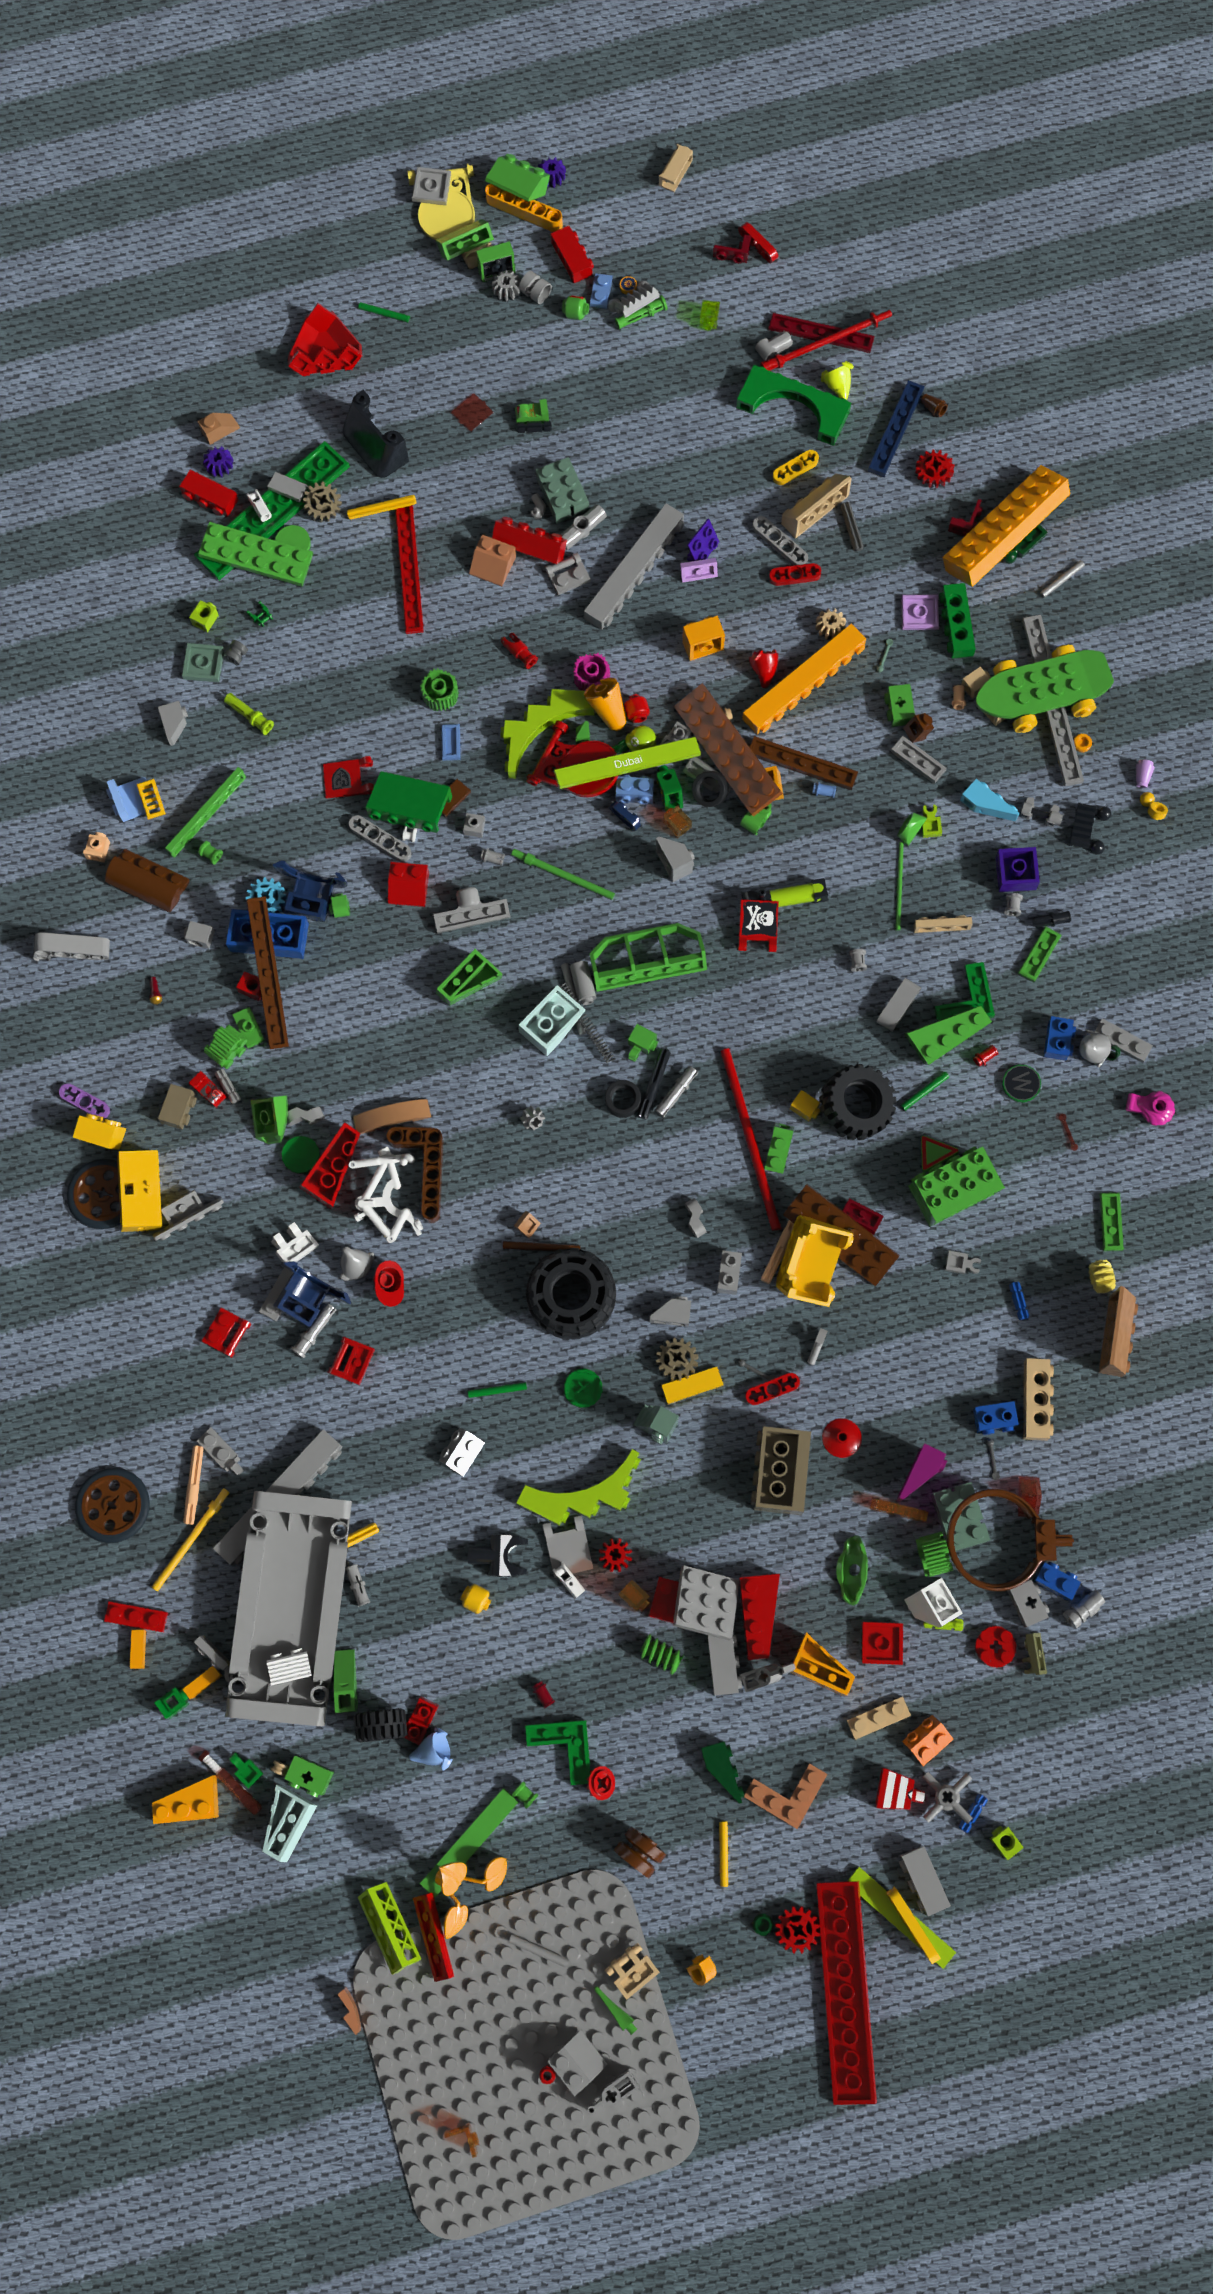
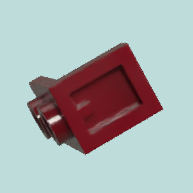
[713,235,751,264]
[948,499,983,537]

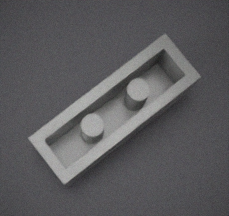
[707,1635,742,1696]
[899,1845,951,1916]

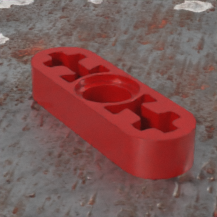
[738,222,778,264]
[769,563,821,586]
[745,1373,800,1406]

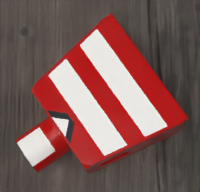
[875,1768,925,1810]

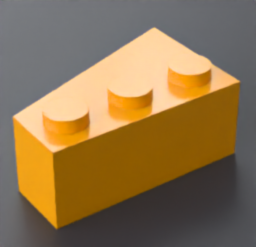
[790,1632,855,1697]
[152,1775,219,1824]

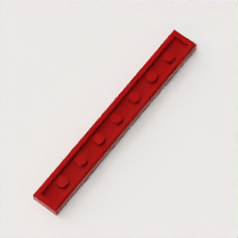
[395,505,424,634]

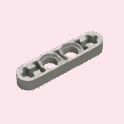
[753,516,808,566]
[349,815,411,862]

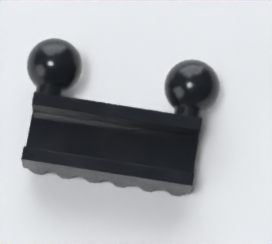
[1069,803,1111,855]

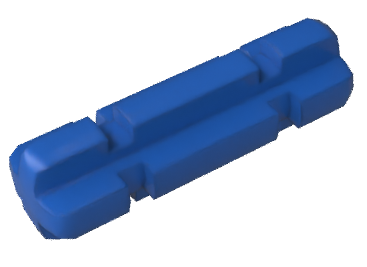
[1009,1282,1029,1320]
[958,1794,988,1833]

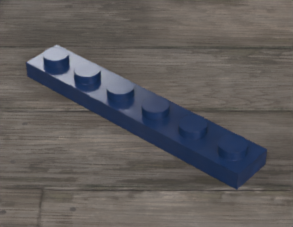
[868,380,925,478]

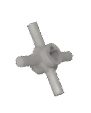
[922,1772,973,1824]

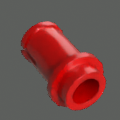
[973,1045,998,1067]
[539,2065,556,2084]

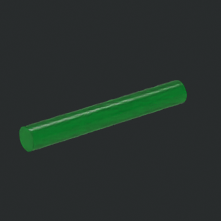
[359,302,410,323]
[900,1072,950,1111]
[468,1382,527,1398]

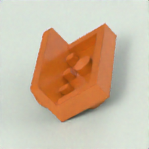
[902,1715,954,1766]

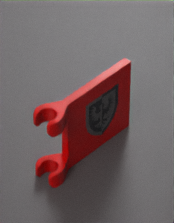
[323,756,374,799]

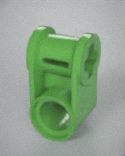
[740,803,771,835]

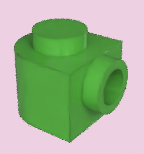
[329,894,350,918]

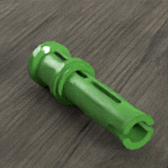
[615,295,668,329]

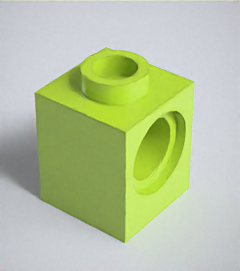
[189,600,219,633]
[990,1826,1024,1860]

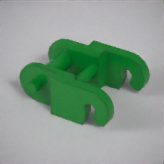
[246,601,273,627]

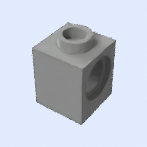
[184,921,215,949]

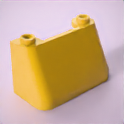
[776,1215,853,1307]

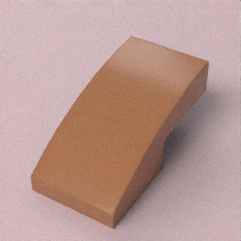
[337,1987,361,2035]

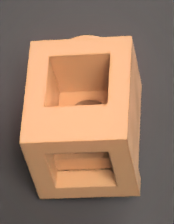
[83,832,110,863]

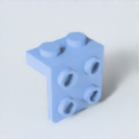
[106,777,157,822]

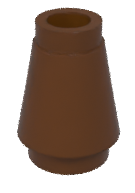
[921,394,948,417]

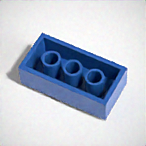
[226,909,309,959]

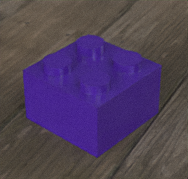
[995,847,1040,892]

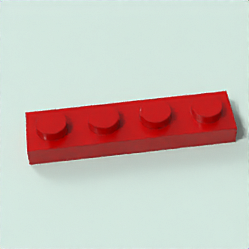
[413,1892,454,1982]

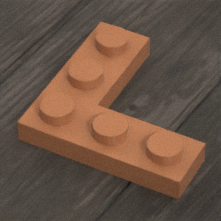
[744,1763,827,1829]

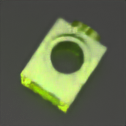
[699,300,720,331]

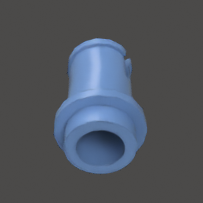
[812,781,836,798]

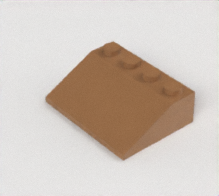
[1099,1286,1138,1377]

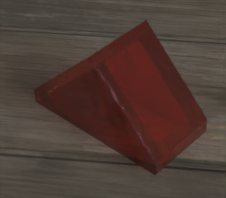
[1018,1476,1042,1517]

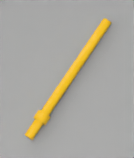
[152,1488,230,1591]

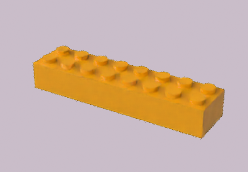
[943,465,1070,587]

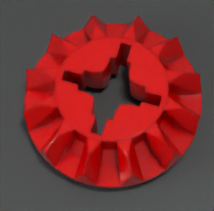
[587,1766,615,1800]

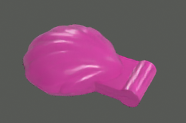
[1126,1091,1175,1126]

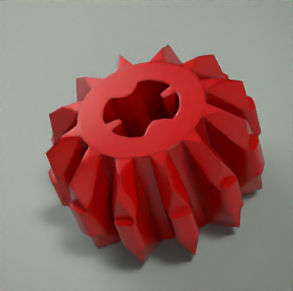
[599,1538,632,1572]

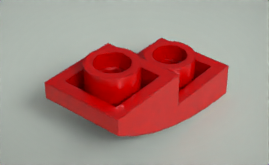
[403,1697,439,1745]

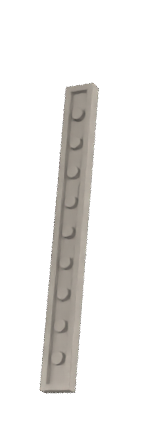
[1022,615,1084,787]

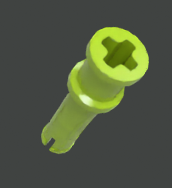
[224,693,274,735]

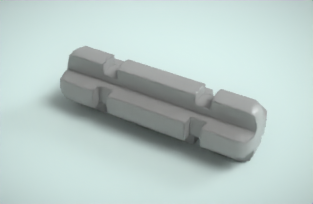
[215,1069,241,1104]

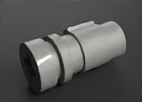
[1063,1590,1105,1629]

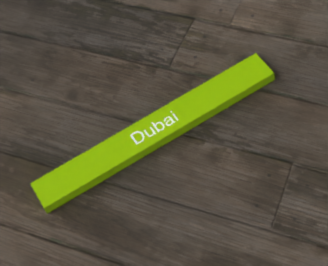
[554,737,701,789]

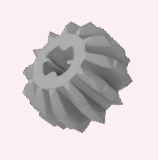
[492,270,520,302]

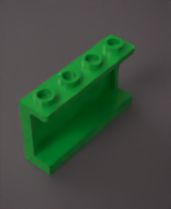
[366,771,452,833]

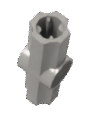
[560,504,607,550]

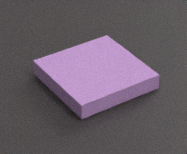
[901,595,939,630]

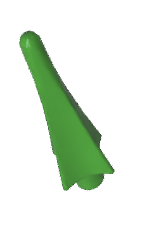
[594,1986,637,2035]

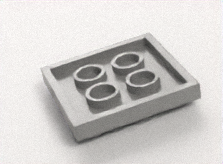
[673,1565,739,1640]

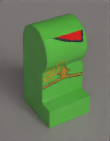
[515,399,549,423]

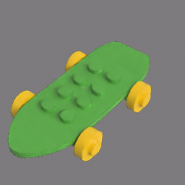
[976,645,1114,733]

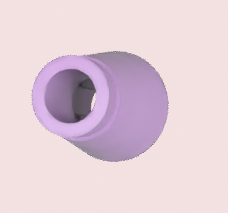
[1136,760,1155,788]

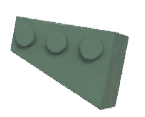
[633,1405,679,1445]

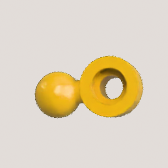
[1140,792,1168,820]

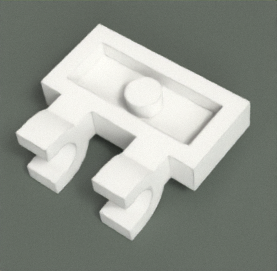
[271,1222,319,1262]

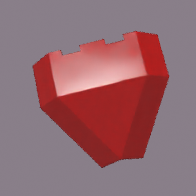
[288,303,362,376]

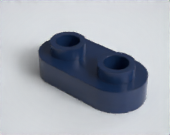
[609,801,641,831]

